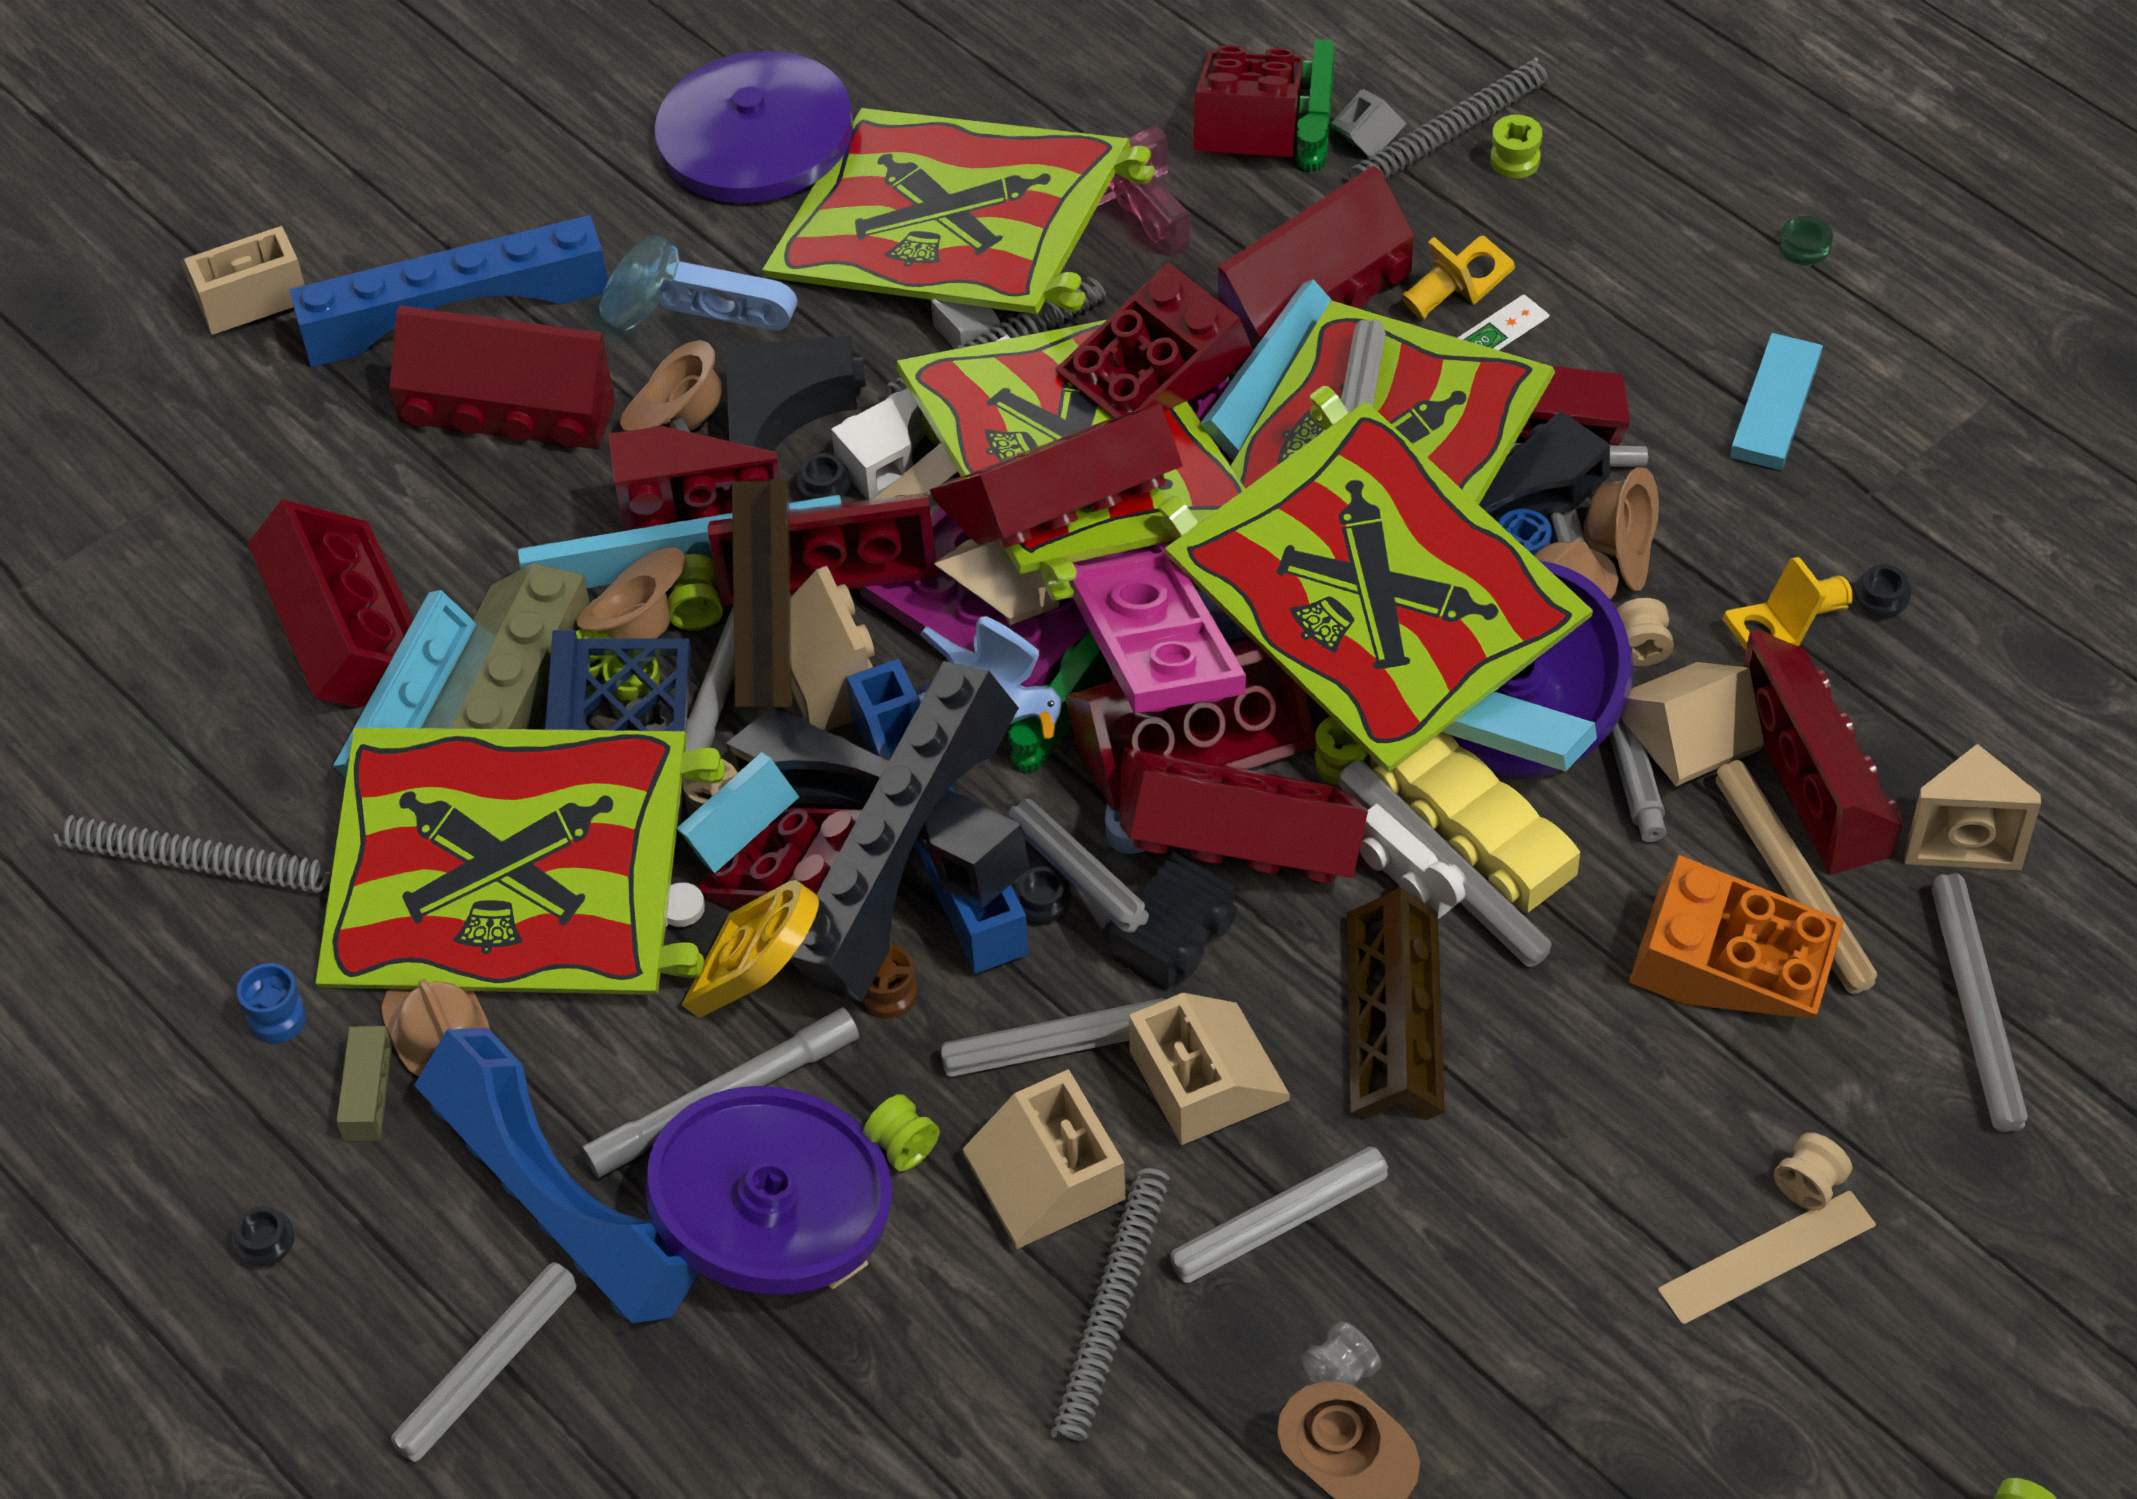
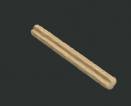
[1716,760,1877,995]

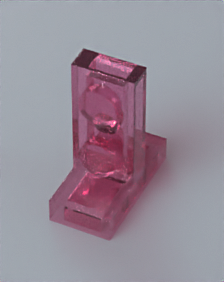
[1098,125,1189,257]

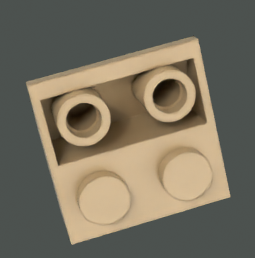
[180,226,305,335]
[791,566,875,731]
[1129,993,1290,1145]
[963,1069,1126,1249]

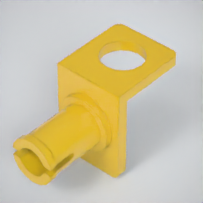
[1401,236,1515,320]
[1722,557,1852,650]

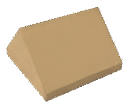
[1620,662,1764,786]
[1904,744,2041,871]

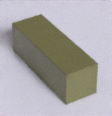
[337,1026,392,1141]

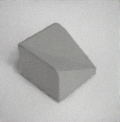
[1330,89,1406,157]
[931,299,1004,349]

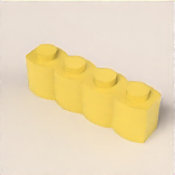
[1370,732,1580,913]

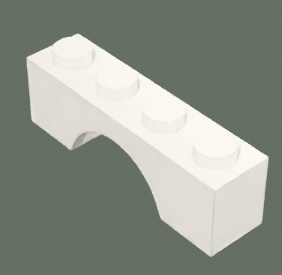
[831,335,1011,500]

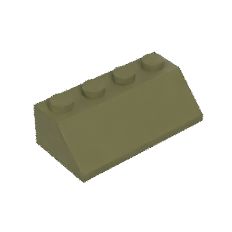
[421,563,590,730]

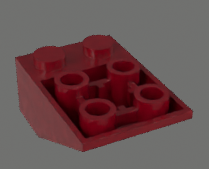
[1193,45,1306,157]
[1055,262,1253,418]
[608,426,780,531]
[698,808,909,911]

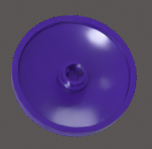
[655,51,853,203]
[1451,560,1633,779]
[645,1086,892,1295]

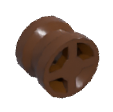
[861,945,918,1019]

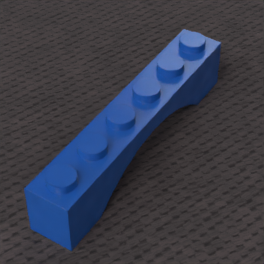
[289,215,610,367]
[847,659,1029,974]
[414,1028,700,1323]

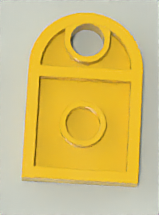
[681,880,819,1018]

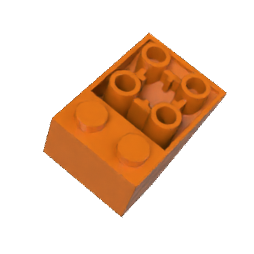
[1629,855,1844,1019]

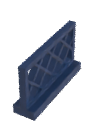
[545,630,691,852]

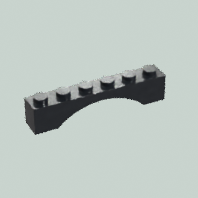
[1479,410,1610,522]
[789,661,1019,1002]
[726,707,1030,908]

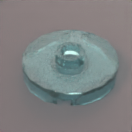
[599,234,679,330]

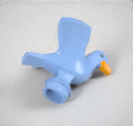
[918,616,1062,739]

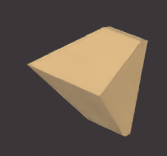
[934,539,1060,625]

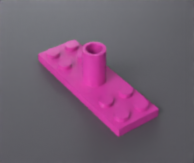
[1069,542,1246,713]

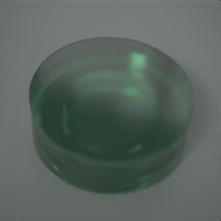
[1779,216,1833,265]

